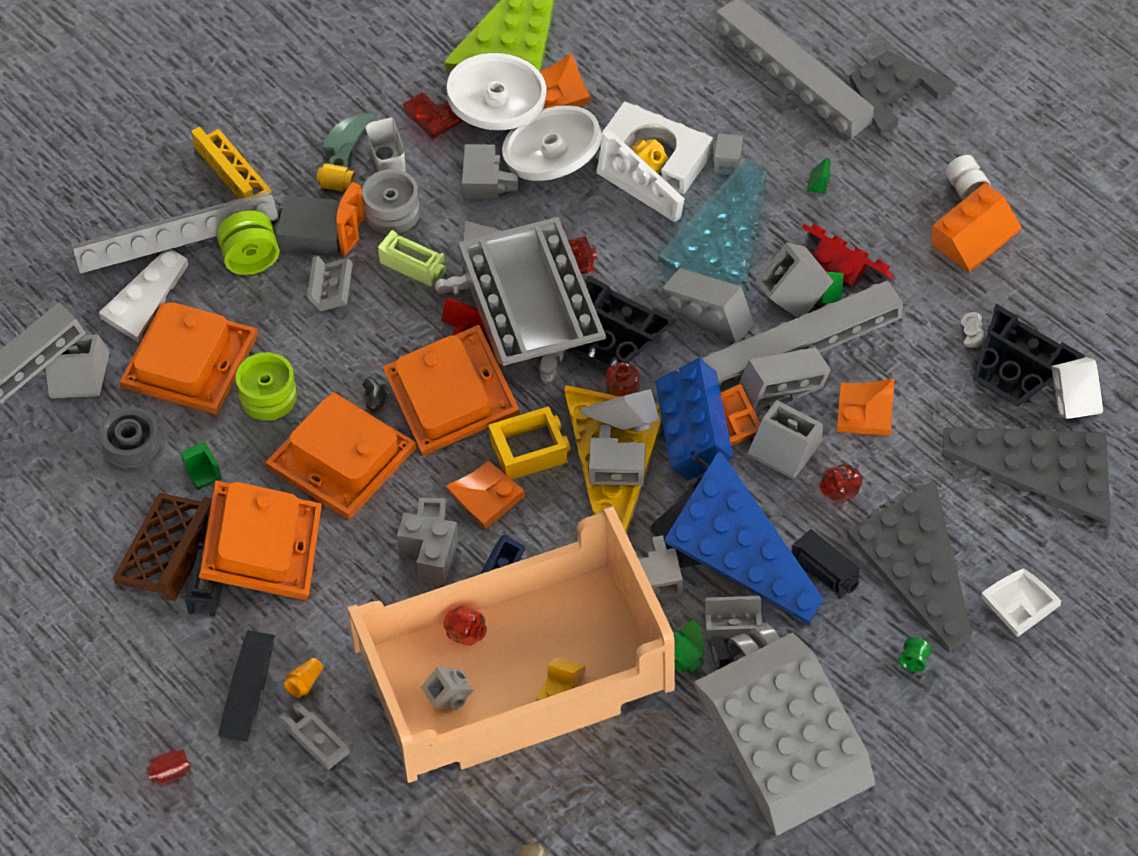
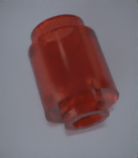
[146,749,191,786]

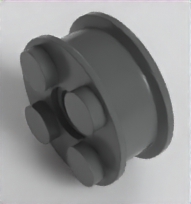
[99,407,161,469]

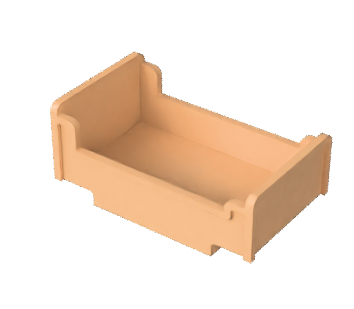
[347,506,675,783]

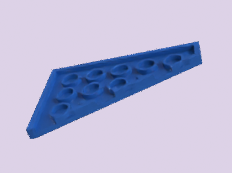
[664,452,823,624]

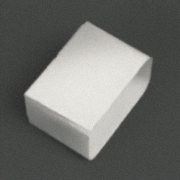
[366,117,406,172]
[1051,357,1103,419]

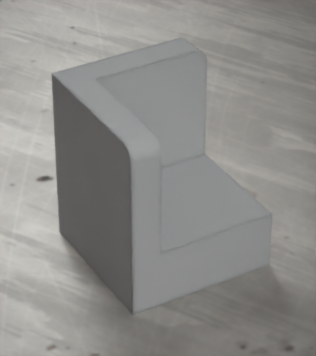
[714,133,743,175]

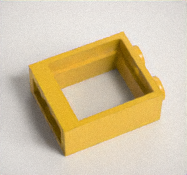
[488,406,571,480]

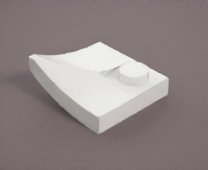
[981,568,1061,637]

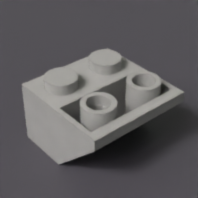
[756,243,833,318]
[45,335,110,398]
[748,400,823,480]

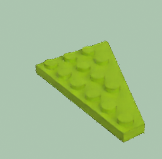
[445,0,555,71]

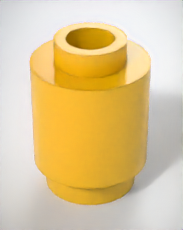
[316,163,355,192]

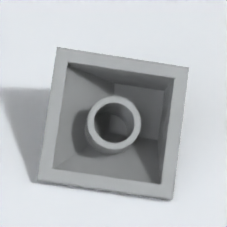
[580,389,660,432]

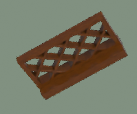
[113,493,211,601]

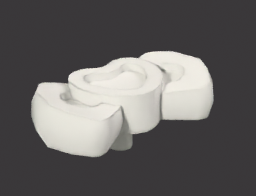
[435,274,470,296]
[961,312,985,348]

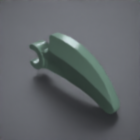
[323,113,374,167]

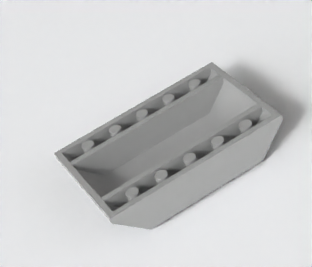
[458,217,606,366]
[693,632,875,837]

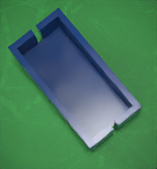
[655,358,733,481]

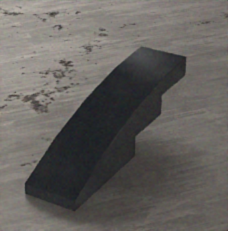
[218,630,275,742]

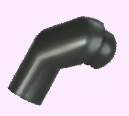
[362,377,387,412]

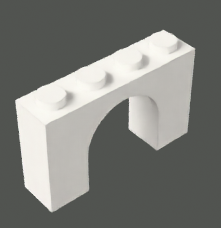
[596,101,713,195]

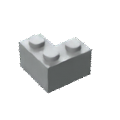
[397,513,459,585]

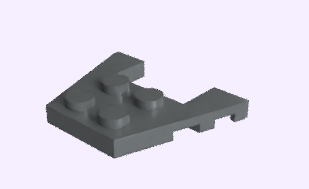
[850,50,955,135]

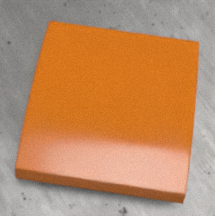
[336,182,365,256]

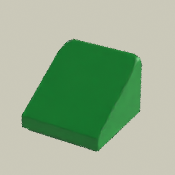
[807,158,831,194]

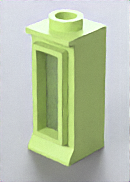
[378,230,446,287]

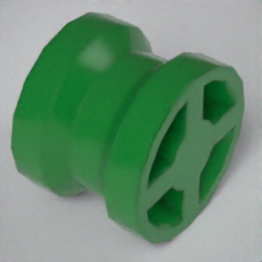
[898,637,932,672]

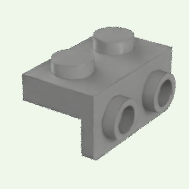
[307,256,353,312]
[705,596,762,640]

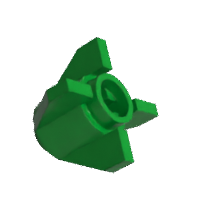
[674,619,705,673]

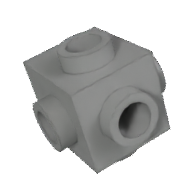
[421,667,473,710]

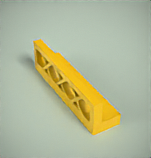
[191,126,272,199]

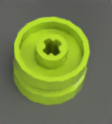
[216,210,280,275]
[236,352,297,421]

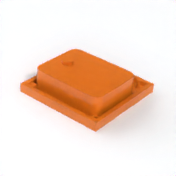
[119,302,259,415]
[382,325,521,456]
[265,392,417,520]
[198,481,322,601]

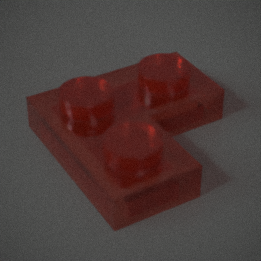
[403,92,464,139]

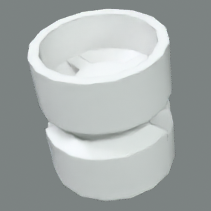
[945,155,991,201]

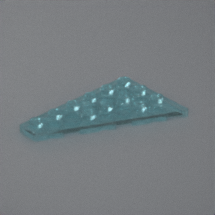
[658,158,767,296]

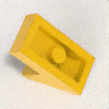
[536,657,586,701]

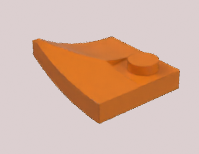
[539,54,590,110]
[837,379,895,436]
[721,384,760,446]
[446,461,526,530]

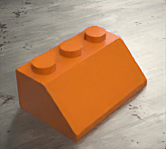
[931,183,1021,273]

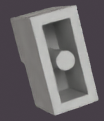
[462,144,518,200]
[589,424,645,486]
[638,536,683,599]

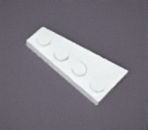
[597,130,685,222]
[99,249,188,343]

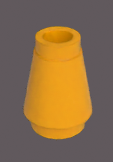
[284,658,323,698]

